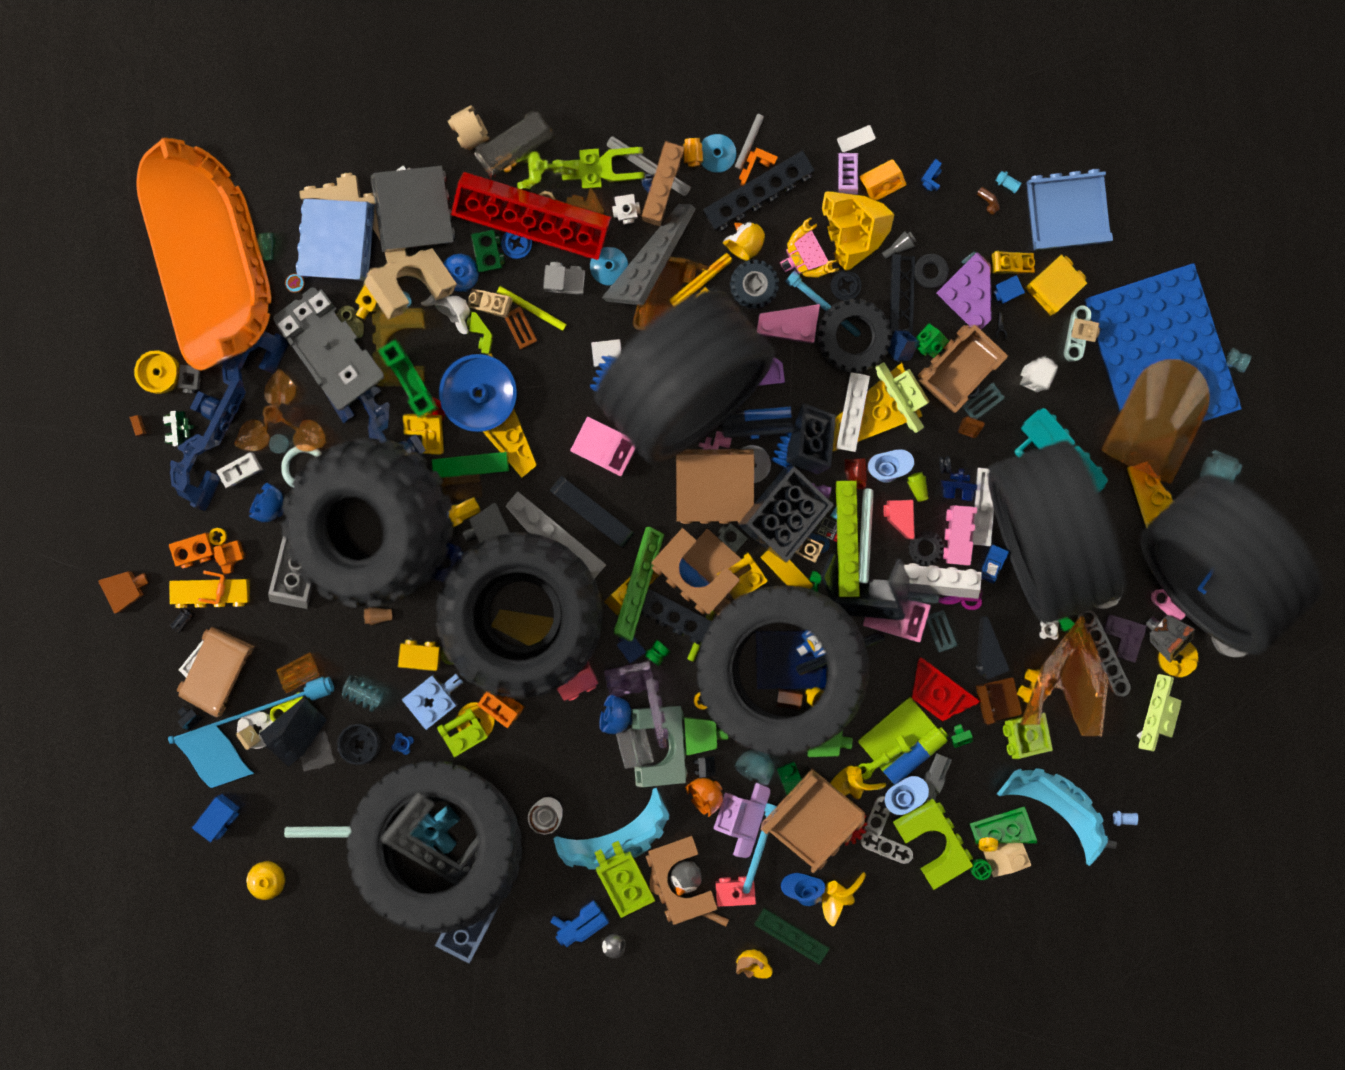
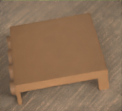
[676,449,754,524]
[761,769,865,873]

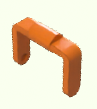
[198,571,226,604]

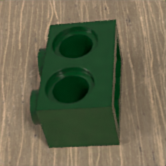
[471,230,505,274]

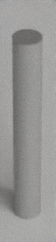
[735,114,764,170]

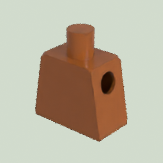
[98,571,149,614]

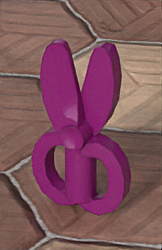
[937,588,983,610]

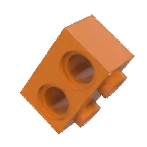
[169,533,214,569]
[477,692,525,728]

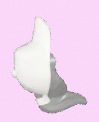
[421,295,470,334]

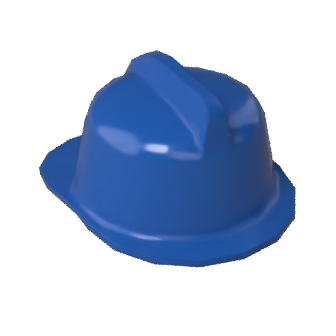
[781,873,825,906]

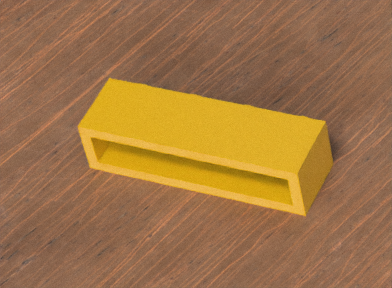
[169,579,250,608]

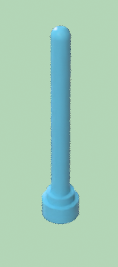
[785,270,861,337]
[742,804,777,894]

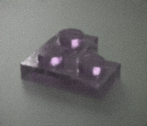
[1104,614,1146,662]

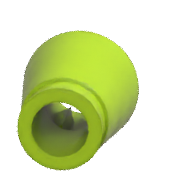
[907,472,928,502]

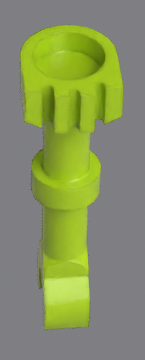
[858,735,912,780]

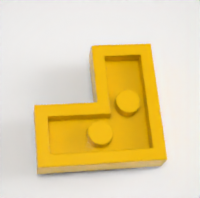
[403,414,444,454]

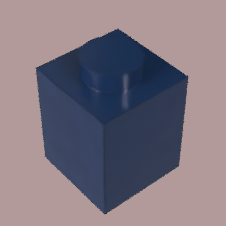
[887,331,920,362]
[617,636,646,663]

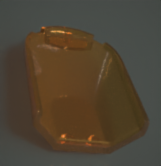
[1101,359,1210,484]

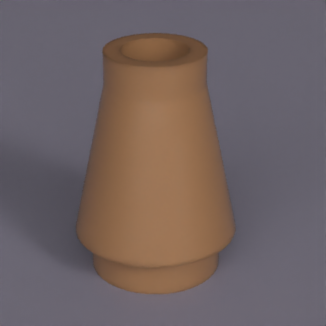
[364,607,392,625]

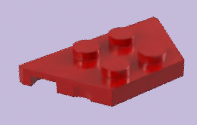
[911,657,980,721]

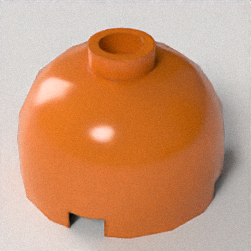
[686,777,723,817]

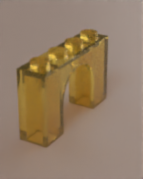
[372,308,425,387]

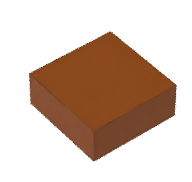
[130,415,146,436]

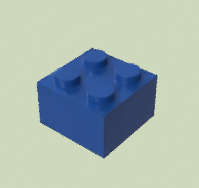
[192,794,240,842]

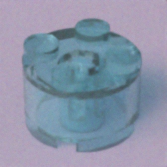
[1200,450,1242,481]

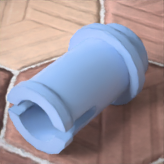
[1113,811,1138,826]

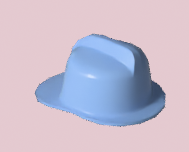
[868,450,914,483]
[885,776,929,815]

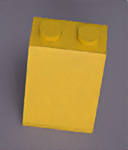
[1025,255,1087,316]

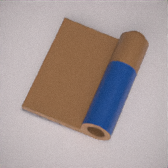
[679,528,752,615]

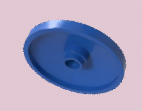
[439,354,517,432]

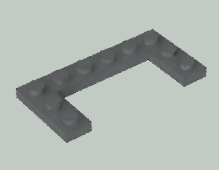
[381,793,478,886]

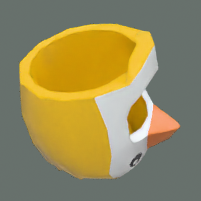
[723,222,765,261]

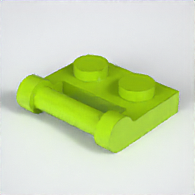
[437,708,488,757]

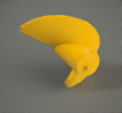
[830,766,886,799]
[822,872,866,926]

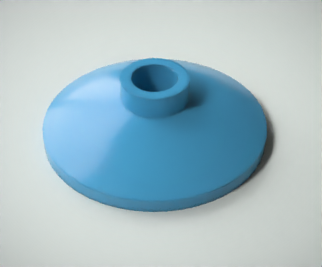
[701,134,736,173]
[590,247,628,285]

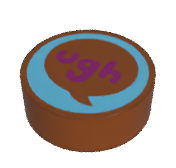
[285,273,305,293]

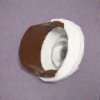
[528,797,562,835]

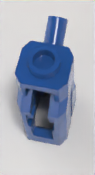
[550,900,609,947]

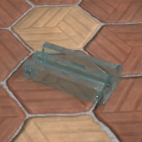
[962,383,1004,420]
[927,610,957,652]

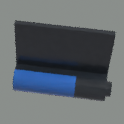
[718,407,794,439]

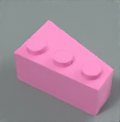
[943,506,977,565]

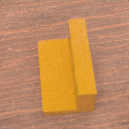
[859,160,906,201]

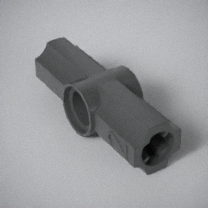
[923,753,952,804]

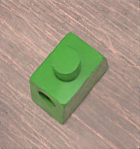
[685,717,728,755]
[807,730,853,757]

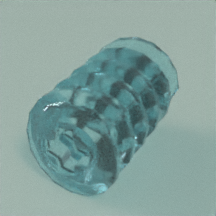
[342,675,385,712]

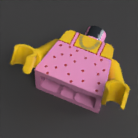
[780,218,839,278]

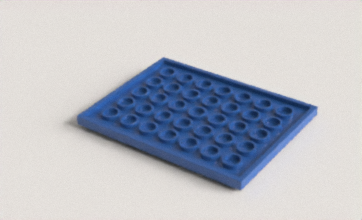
[1084,263,1242,445]

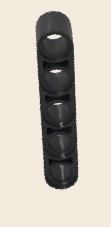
[549,476,635,548]

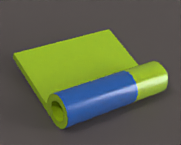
[858,697,948,785]

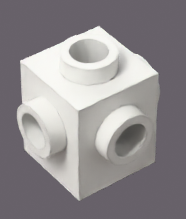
[612,194,641,224]

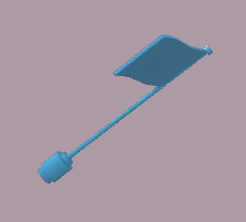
[168,677,334,788]

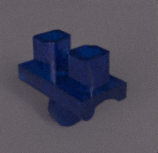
[941,469,978,501]

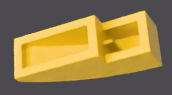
[760,550,814,589]

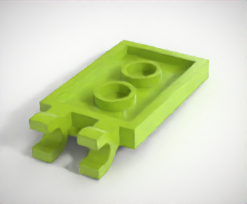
[594,840,655,918]

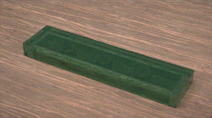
[754,908,830,965]

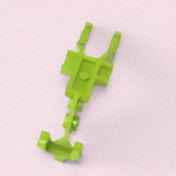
[515,147,645,190]

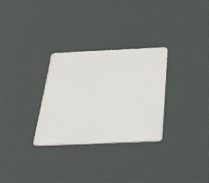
[591,340,621,366]

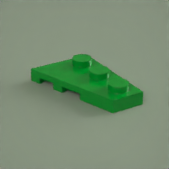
[970,807,1037,844]

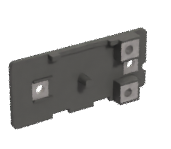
[273,287,384,410]

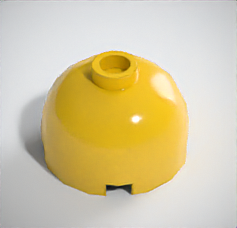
[246,861,286,900]

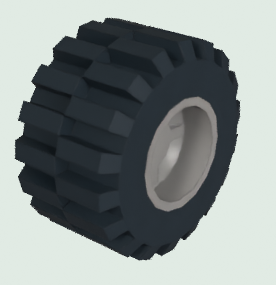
[730,260,779,309]

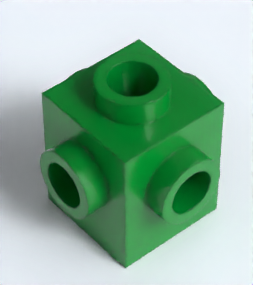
[916,324,949,358]

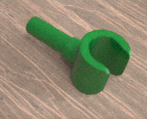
[809,571,821,592]

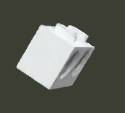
[217,452,263,488]

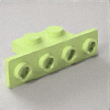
[875,362,930,433]
[1138,674,1182,751]

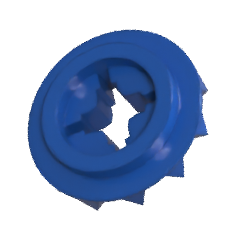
[501,232,532,259]

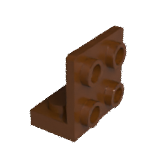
[976,677,1022,725]

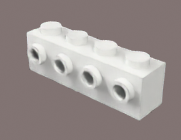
[1020,357,1057,392]
[904,563,982,599]

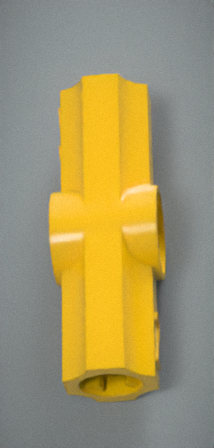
[449,497,481,527]

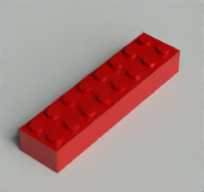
[451,172,611,260]

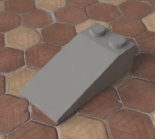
[268,537,313,609]

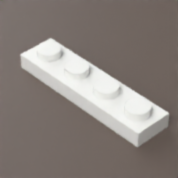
[836,372,870,452]
[972,468,994,546]

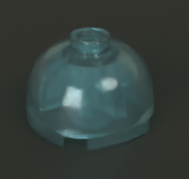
[735,750,774,785]

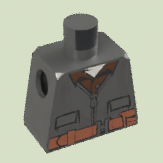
[1146,616,1195,663]

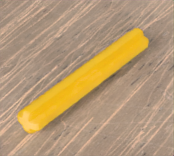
[669,253,733,306]

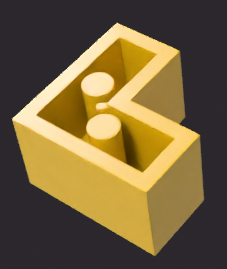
[398,640,442,671]

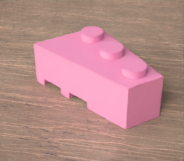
[757,304,820,344]

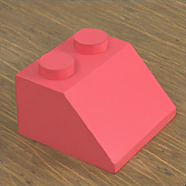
[883,500,914,539]
[557,662,599,701]

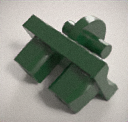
[163,411,195,446]

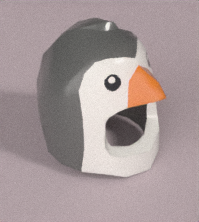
[669,860,702,896]

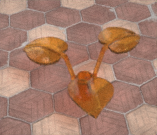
[234,369,325,452]

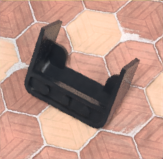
[821,554,910,620]

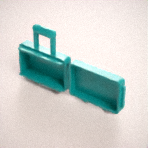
[1015,408,1108,492]

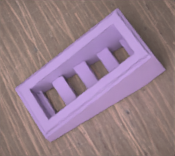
[839,153,858,195]

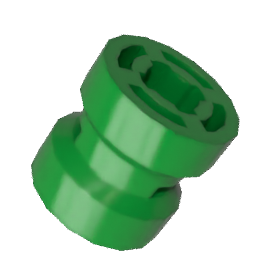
[645,639,671,666]
[970,858,992,880]

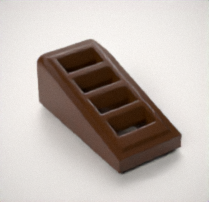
[958,416,984,438]

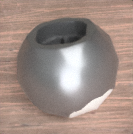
[602,934,625,958]

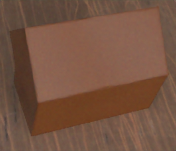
[776,688,803,710]

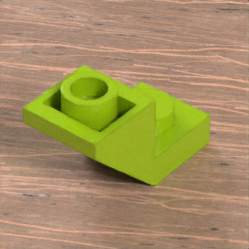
[467,312,493,355]

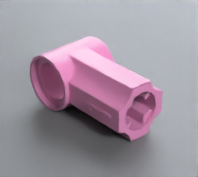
[1151,589,1186,621]

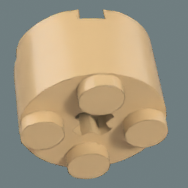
[448,105,490,150]

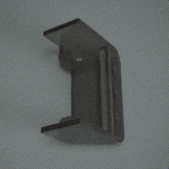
[474,110,557,181]

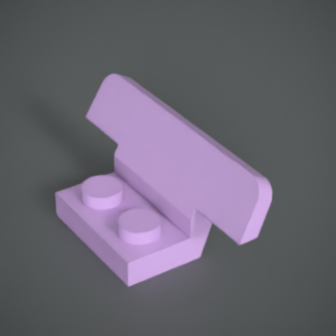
[714,783,770,858]

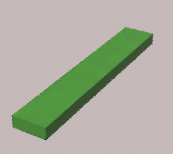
[613,527,664,641]

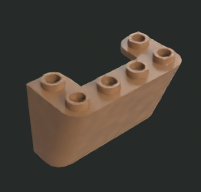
[917,324,1008,413]

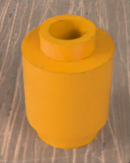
[683,138,703,167]

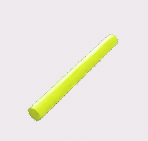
[496,286,567,331]

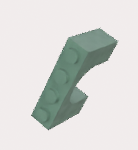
[631,706,687,787]

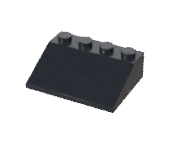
[738,466,833,563]

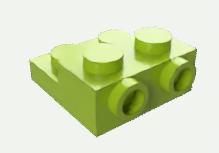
[1003,713,1053,759]

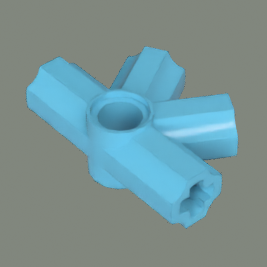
[411,813,456,854]

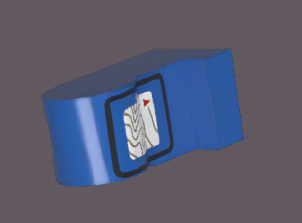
[981,545,1009,584]

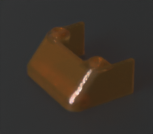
[633,257,709,331]

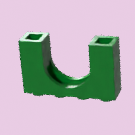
[379,340,439,419]

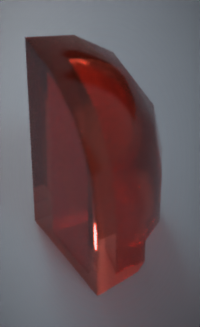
[845,458,866,489]

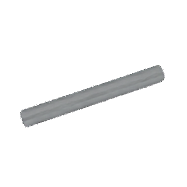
[607,137,691,196]

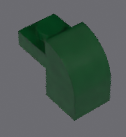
[777,762,802,795]

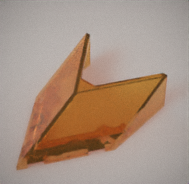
[1020,616,1109,736]

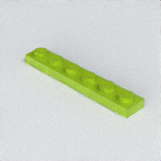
[836,481,859,597]

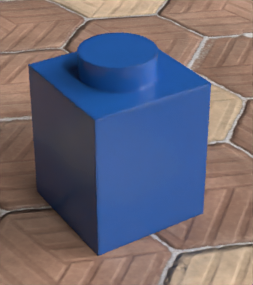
[993,275,1025,304]

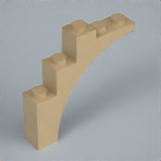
[299,173,407,264]

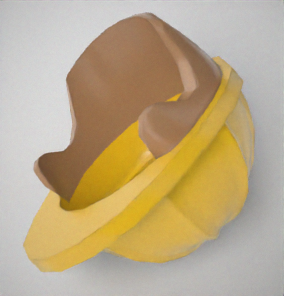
[736,949,773,978]

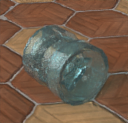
[1225,348,1251,373]

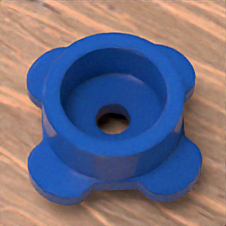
[392,733,413,755]

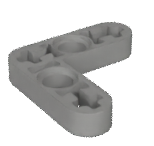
[860,796,913,864]

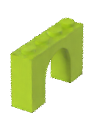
[893,798,973,890]

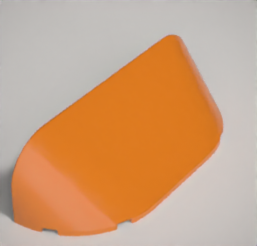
[137,138,271,370]

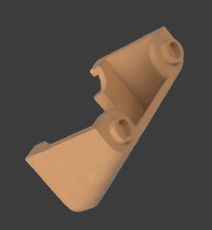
[177,627,254,717]

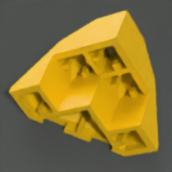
[822,191,894,271]

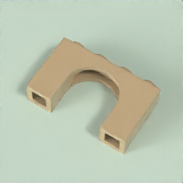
[364,248,457,319]

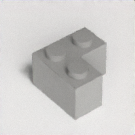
[544,262,585,295]

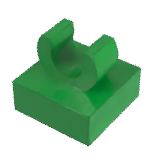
[952,724,973,748]

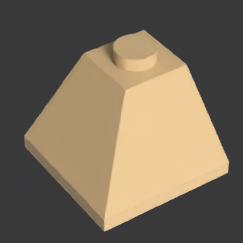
[983,843,1032,877]

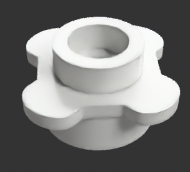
[1040,621,1059,640]

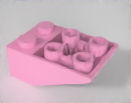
[570,417,635,477]
[863,599,931,642]

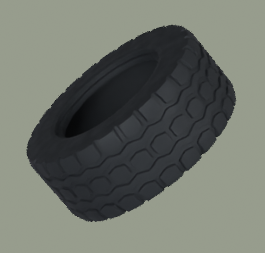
[697,585,869,755]
[347,761,522,933]

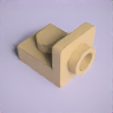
[1071,318,1100,342]

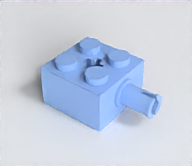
[402,673,463,729]

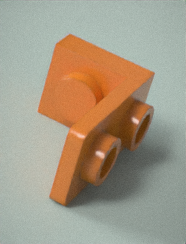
[739,148,777,186]

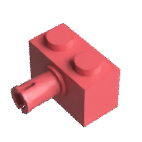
[716,876,756,907]

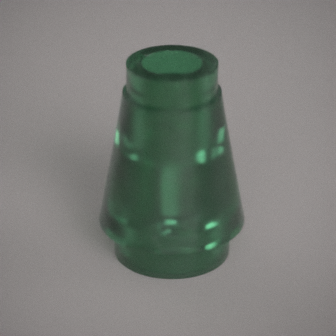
[257,232,276,261]

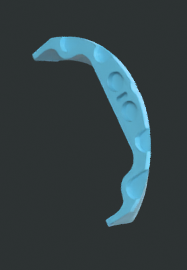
[997,768,1108,866]
[553,788,669,869]

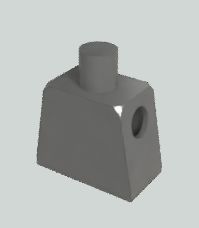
[463,503,510,543]

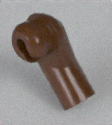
[977,187,1000,215]

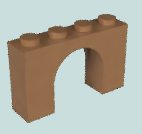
[642,141,684,226]
[651,528,740,614]
[646,836,717,925]

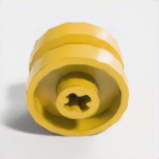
[134,351,180,394]

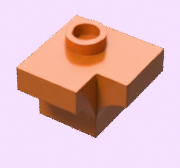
[213,540,246,575]

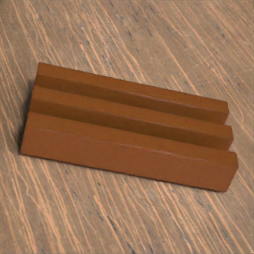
[504,307,537,350]

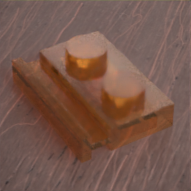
[276,653,320,693]

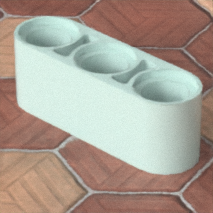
[1064,306,1091,362]

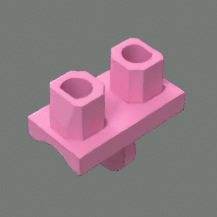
[699,431,732,449]

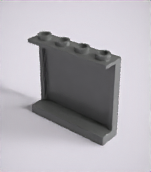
[370,166,455,252]

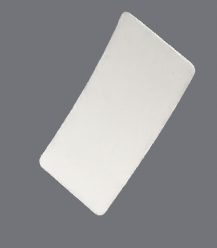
[837,125,875,152]

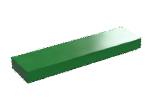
[432,452,510,478]

